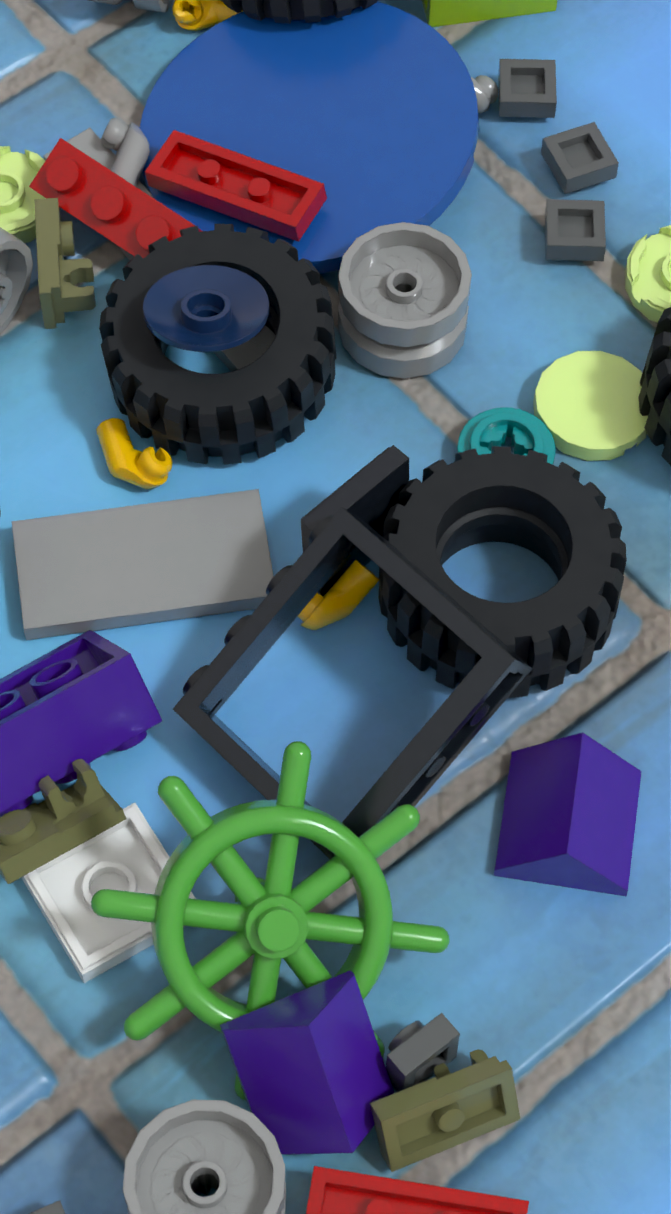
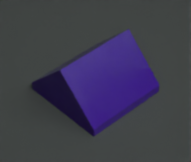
[494,732,642,896]
[220,970,394,1154]

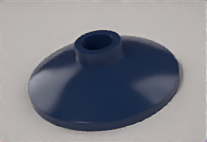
[143,265,269,352]

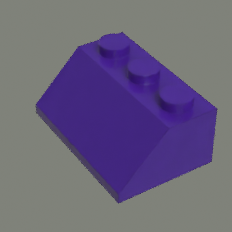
[0,630,162,817]

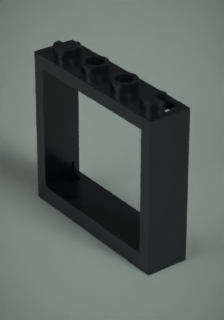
[173,507,532,859]

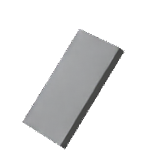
[12,489,274,640]

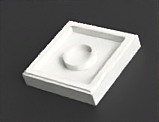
[21,803,196,983]

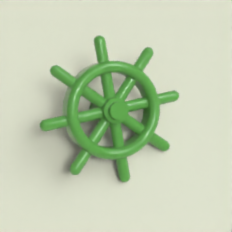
[91,741,450,1100]

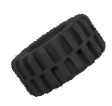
[99,224,337,465]
[378,446,627,698]

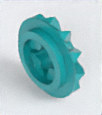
[457,407,555,464]

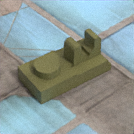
[34,198,96,329]
[0,759,126,884]
[370,1049,520,1172]

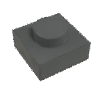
[498,59,557,118]
[541,122,619,194]
[545,199,606,261]
[386,1013,460,1092]

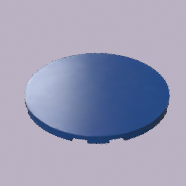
[140,1,479,274]

